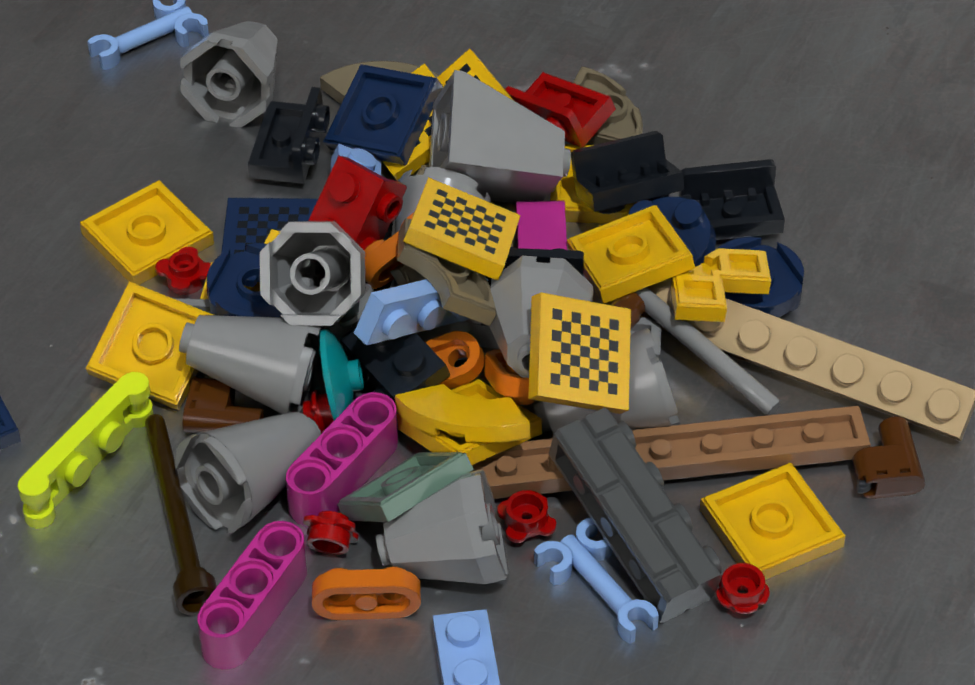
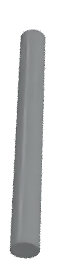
[635,287,782,415]

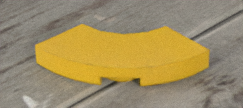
[395,384,530,443]

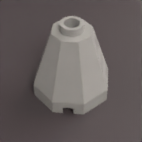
[180,21,278,128]
[259,221,365,326]
[489,256,593,378]
[376,469,509,584]

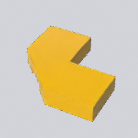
[670,248,771,322]

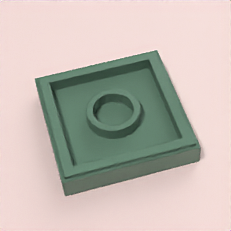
[337,452,474,522]

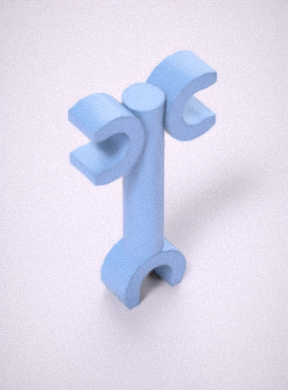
[87,0,209,70]
[534,518,659,644]

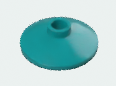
[320,328,364,420]

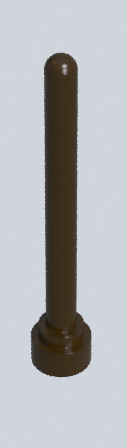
[145,414,217,616]

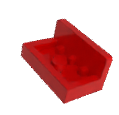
[505,72,616,148]
[308,155,407,250]

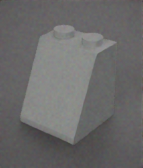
[429,70,571,204]

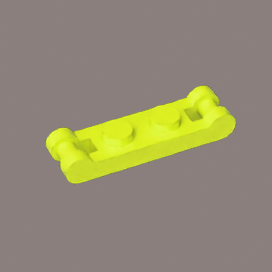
[18,372,154,529]

